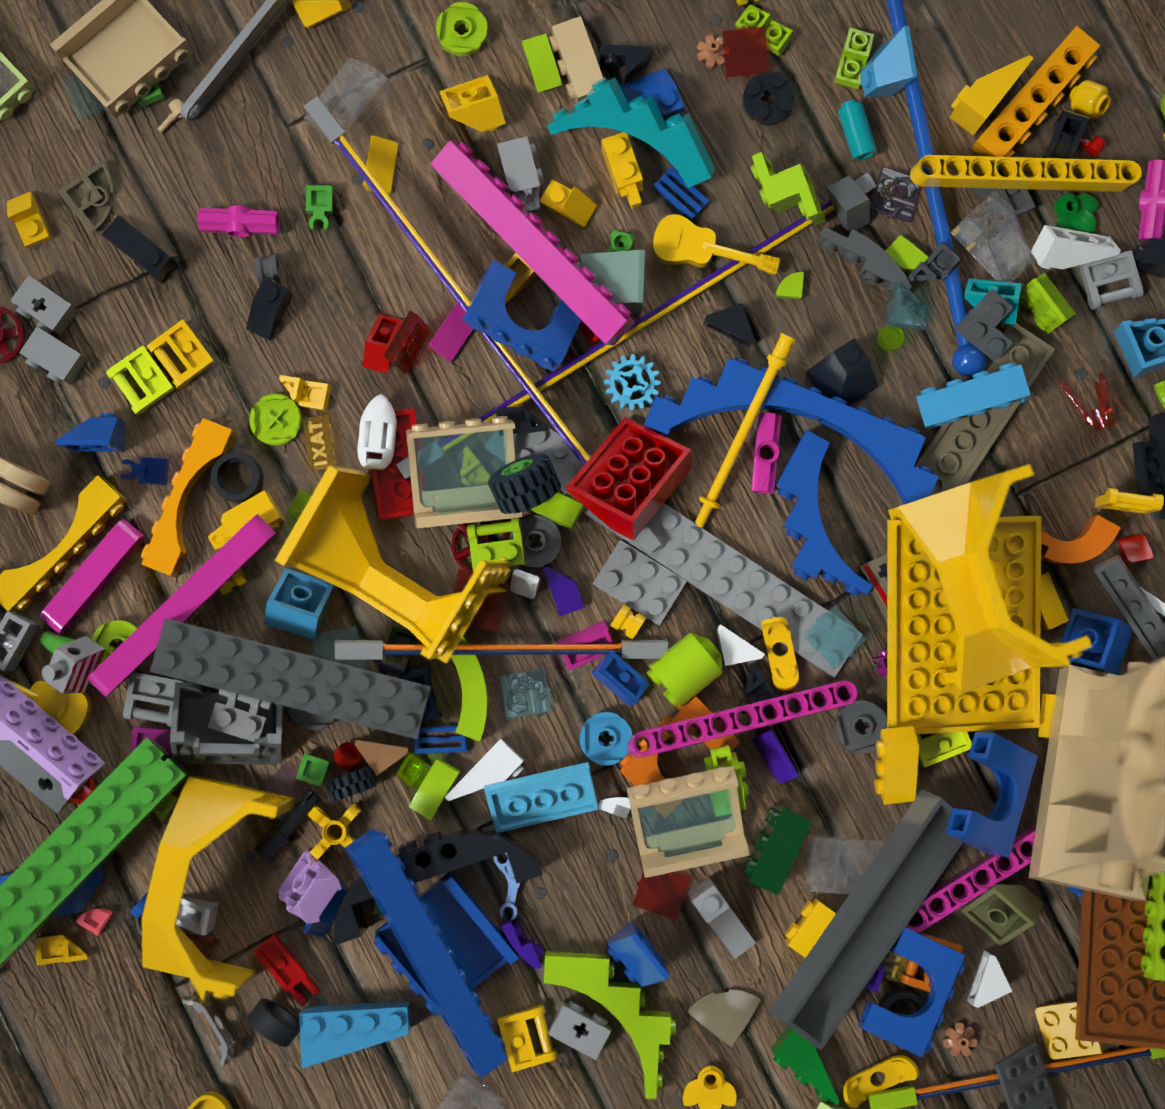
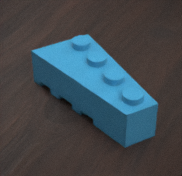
[1114,318,1165,378]
[916,362,1031,429]
[299,1000,412,1069]

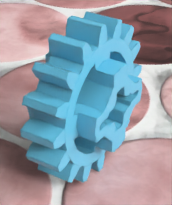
[604,354,661,412]

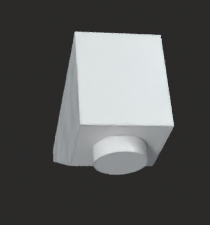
[1031,225,1121,269]
[445,738,524,801]

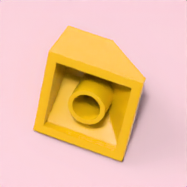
[439,75,506,132]

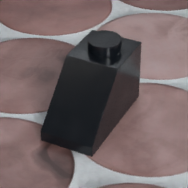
[1133,239,1165,279]
[246,277,293,341]

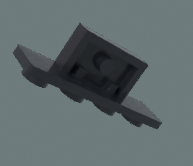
[1132,413,1165,520]

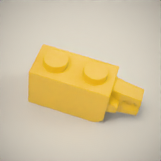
[601,132,643,209]
[208,490,284,550]

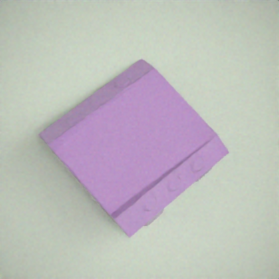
[277,850,342,924]

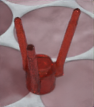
[1059,372,1115,431]

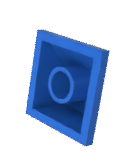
[619,69,684,123]
[56,413,125,452]

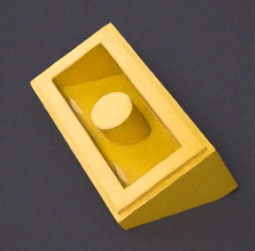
[363,135,399,194]
[1041,572,1069,630]

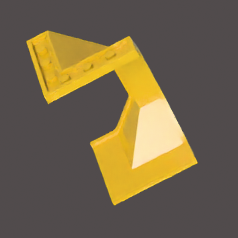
[888,464,1092,694]
[275,465,512,663]
[142,775,297,1001]

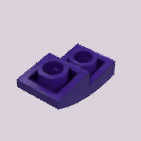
[501,918,545,969]

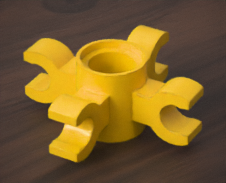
[308,803,362,860]

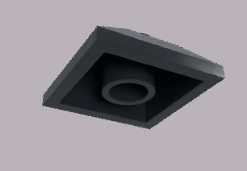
[806,338,879,406]

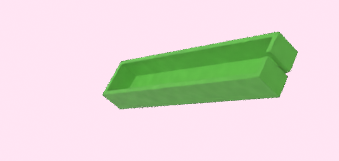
[0,738,190,969]

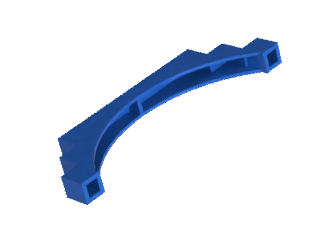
[644,357,939,505]

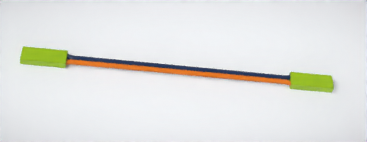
[867,1047,1165,1109]

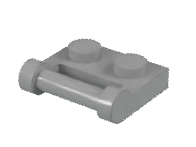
[1079,250,1143,310]
[123,672,183,727]

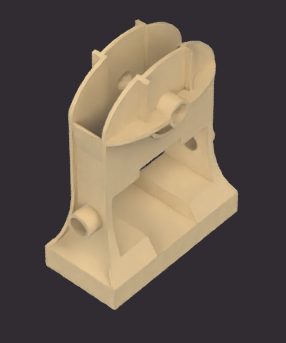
[1029,658,1165,901]

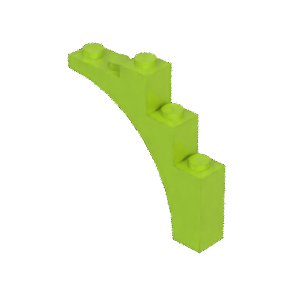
[544,951,676,1099]

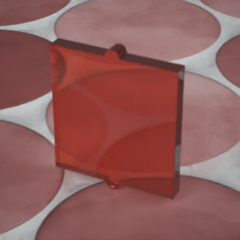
[722,26,768,78]
[632,871,690,920]

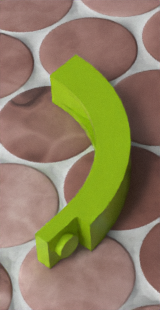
[451,636,488,742]

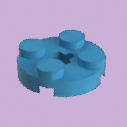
[580,712,632,765]

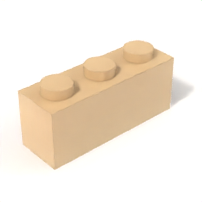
[549,16,603,103]

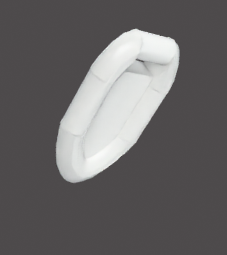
[357,394,397,470]

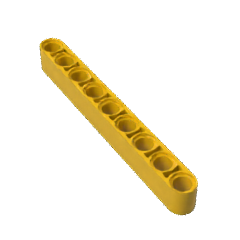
[910,155,1142,192]

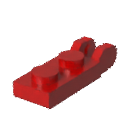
[253,933,320,1007]

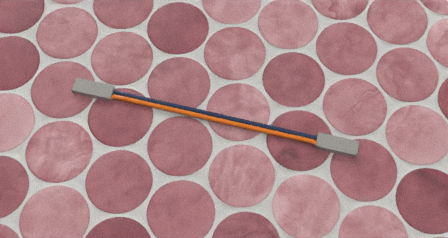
[335,640,668,660]

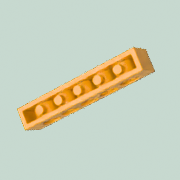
[971,26,1100,157]

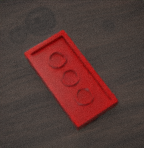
[368,408,428,520]

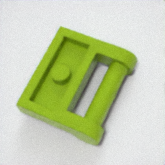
[467,518,526,572]

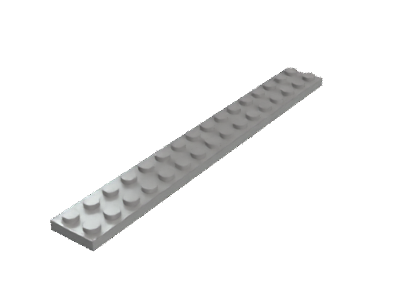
[484,428,863,678]

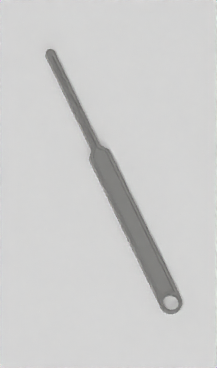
[180,0,290,121]

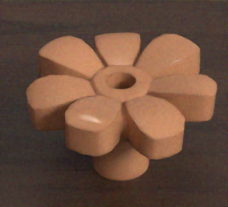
[697,35,729,69]
[942,1021,977,1057]

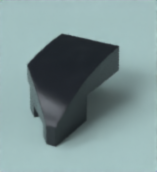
[907,242,963,282]
[495,405,549,436]
[746,662,778,717]

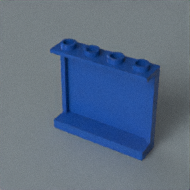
[374,871,519,1018]

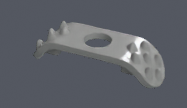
[182,993,236,1067]

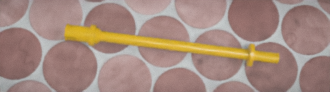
[695,333,796,528]

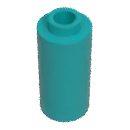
[838,100,878,162]

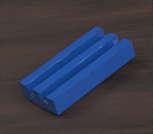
[653,167,709,221]
[414,725,468,754]

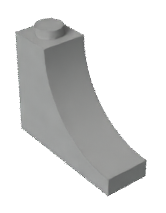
[687,877,756,959]

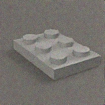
[592,540,687,626]

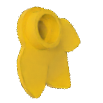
[683,1065,736,1109]

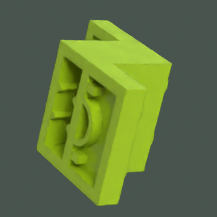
[751,152,826,225]

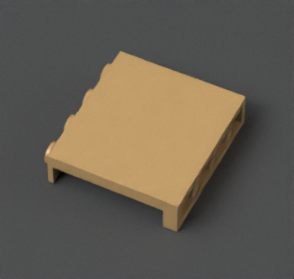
[50,0,194,119]

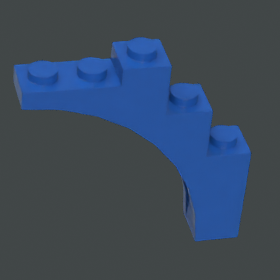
[774,430,873,597]

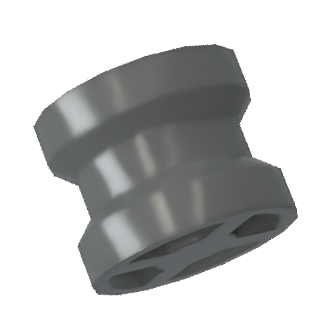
[255,254,281,283]

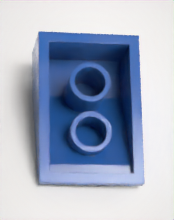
[607,920,670,987]

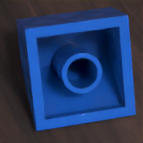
[1061,608,1133,675]

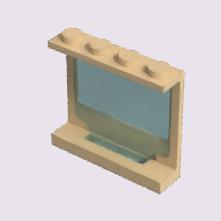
[406,416,522,528]
[627,765,750,878]

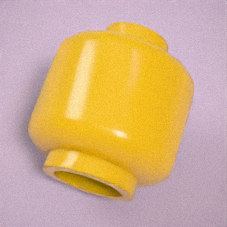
[1069,80,1111,119]

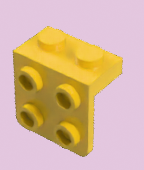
[291,0,352,28]
[1035,1000,1108,1059]

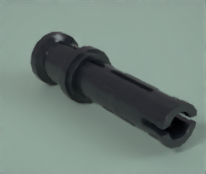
[254,789,322,864]

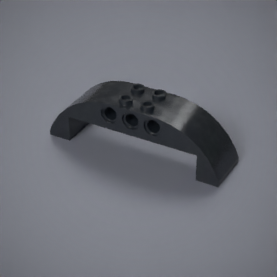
[333,829,543,945]

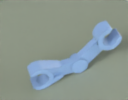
[494,853,520,920]

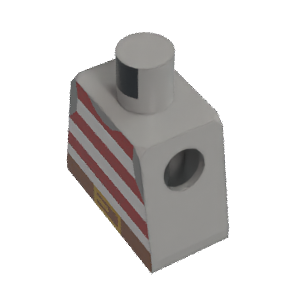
[42,636,106,694]

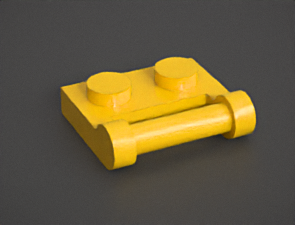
[146,319,215,390]
[1095,488,1164,514]
[497,1004,558,1072]

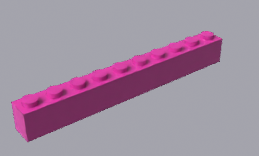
[430,140,635,346]

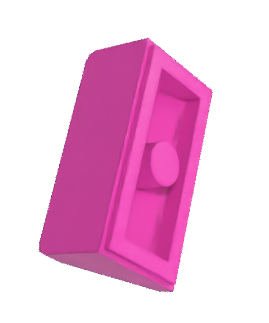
[428,303,474,363]
[557,621,614,671]

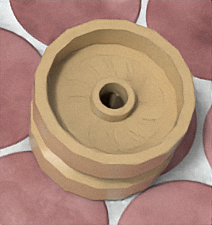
[0,457,52,516]

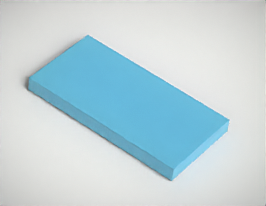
[484,762,599,833]

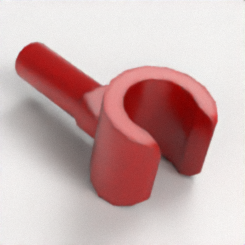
[1079,136,1105,156]

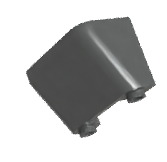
[170,681,284,765]

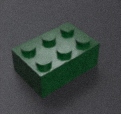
[742,803,813,896]

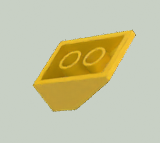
[949,55,1034,136]

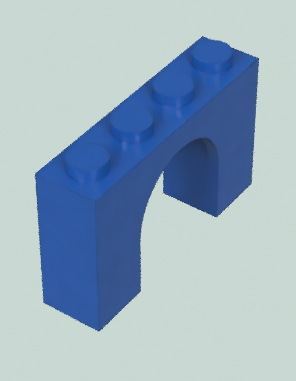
[462,260,581,371]
[946,732,1038,858]
[857,928,965,1057]

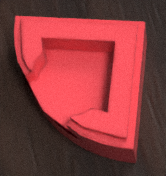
[76,908,115,936]

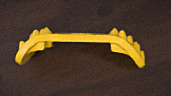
[761,616,799,691]
[843,1055,919,1109]

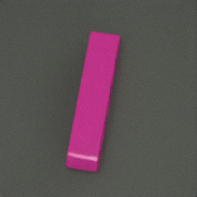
[40,519,145,635]

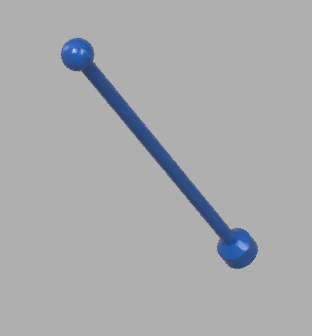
[886,0,987,377]

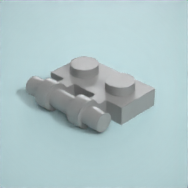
[207,689,272,742]

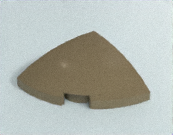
[57,160,113,233]
[687,989,761,1047]

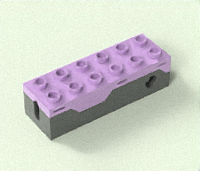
[0,674,106,814]

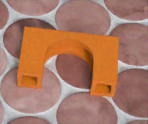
[619,696,740,817]

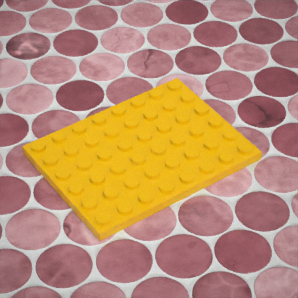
[887,516,1041,734]

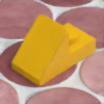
[539,179,597,229]
[7,191,52,249]

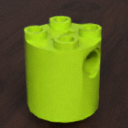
[646,633,723,707]

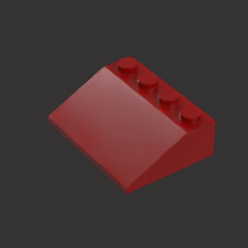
[566,417,691,541]

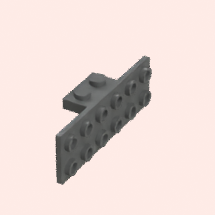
[995,1042,1058,1109]

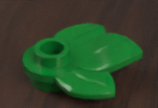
[1054,193,1100,234]

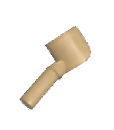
[157,99,184,133]

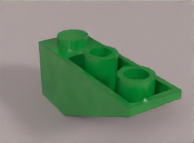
[770,1026,840,1106]

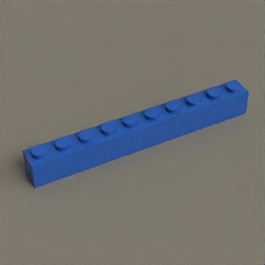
[345,829,508,1078]

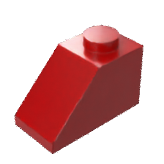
[362,314,404,373]

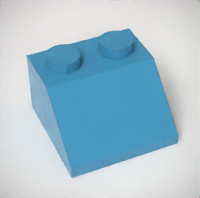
[264,568,335,640]

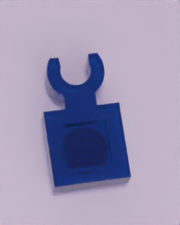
[120,457,169,486]

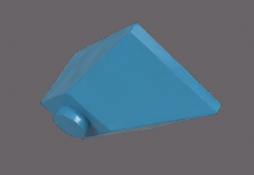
[860,26,917,97]

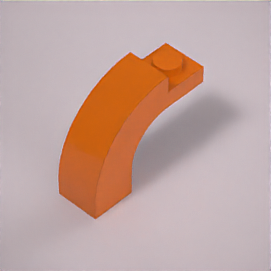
[1041,515,1121,565]

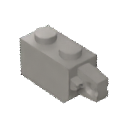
[497,136,544,214]

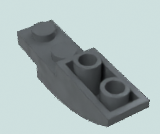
[816,227,912,297]

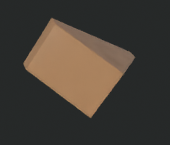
[355,739,411,775]

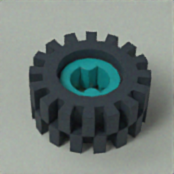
[325,766,377,803]

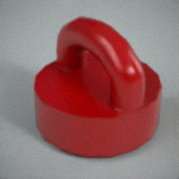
[334,742,362,771]

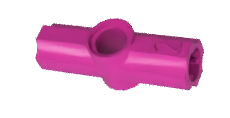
[1138,160,1165,241]
[197,206,280,237]
[751,413,782,494]

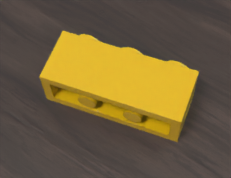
[874,726,919,805]

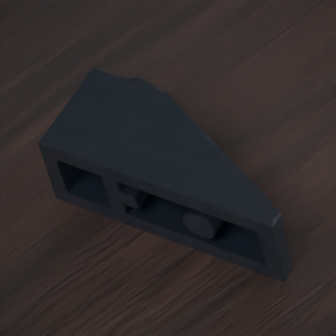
[102,215,179,284]

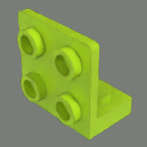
[1020,272,1076,334]

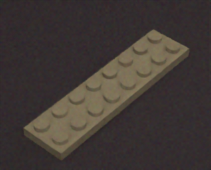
[896,323,1055,495]

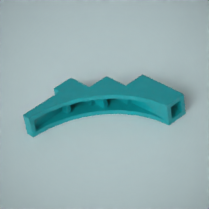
[547,77,715,188]

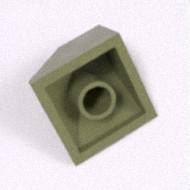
[960,884,1044,946]

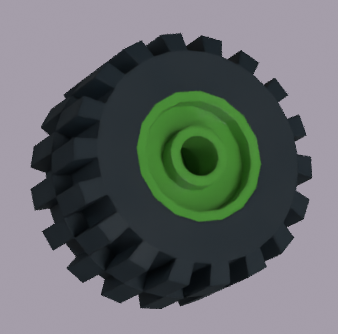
[487,454,561,514]

